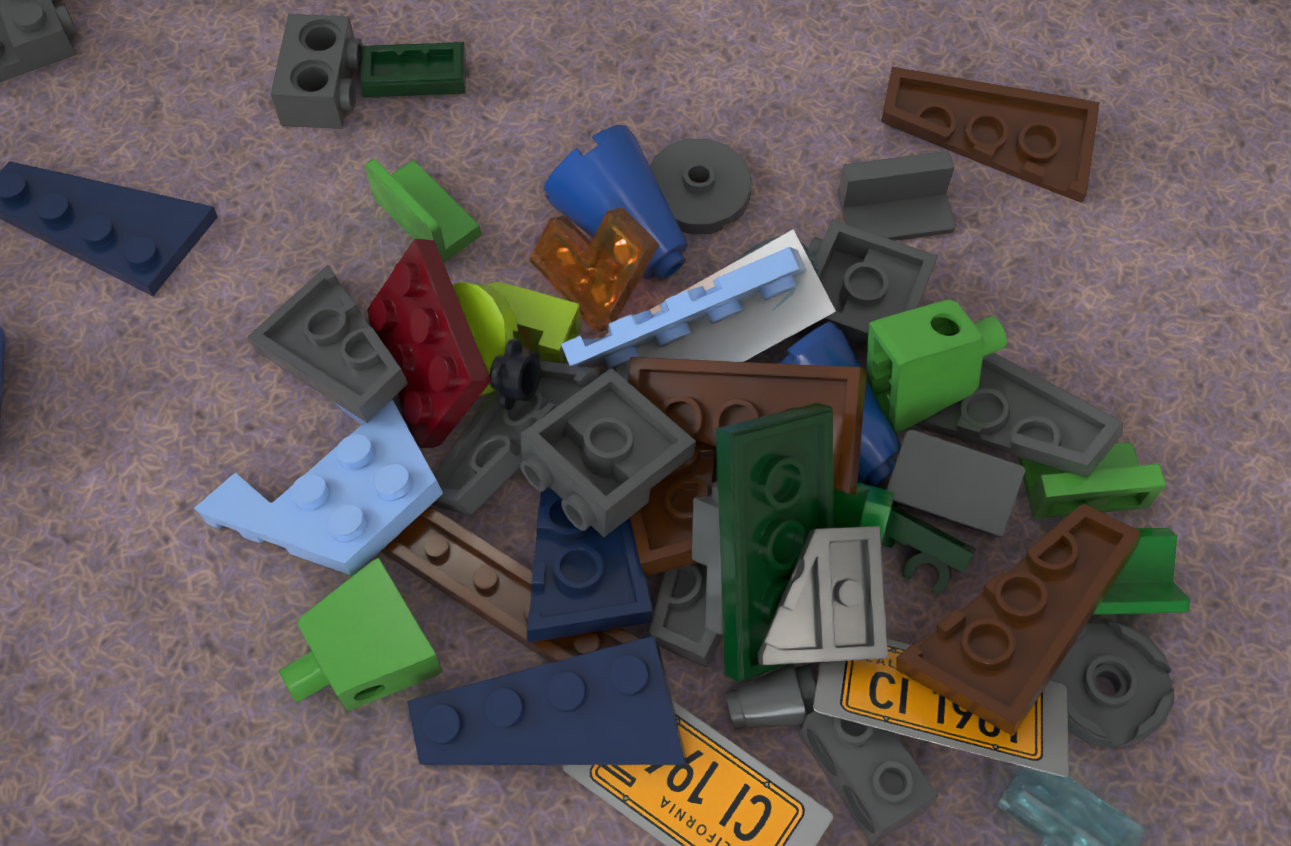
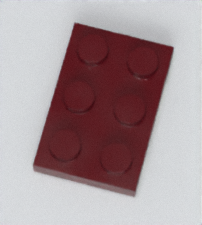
[367,239,491,448]

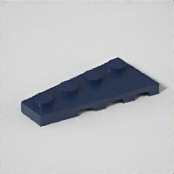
[407,636,688,766]

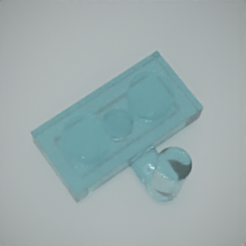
[996,765,1145,846]

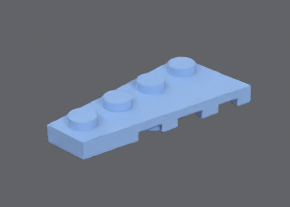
[561,247,807,370]

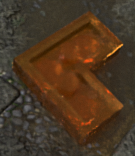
[529,207,659,332]

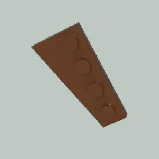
[881,67,1100,203]
[628,357,867,495]
[896,504,1142,736]

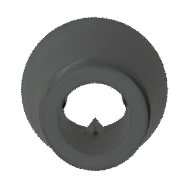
[725,664,816,730]

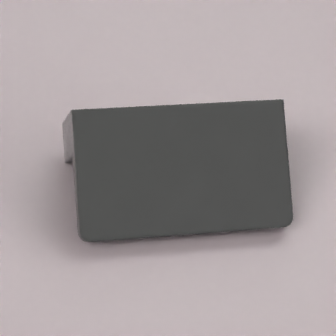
[838,150,956,241]
[886,430,1025,537]

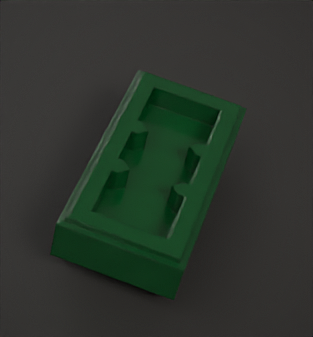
[360,42,466,98]

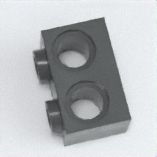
[270,14,363,129]
[799,711,939,846]

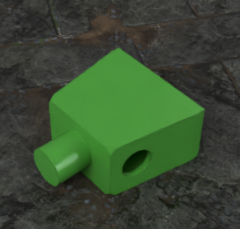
[867,299,1007,434]
[278,557,443,711]

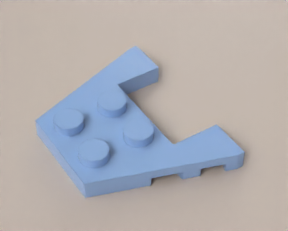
[194,400,443,576]

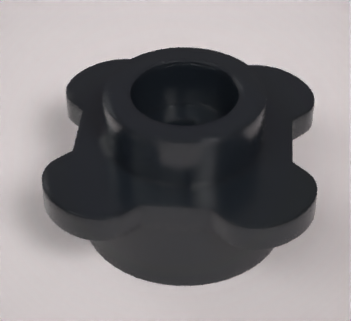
[489,339,541,410]

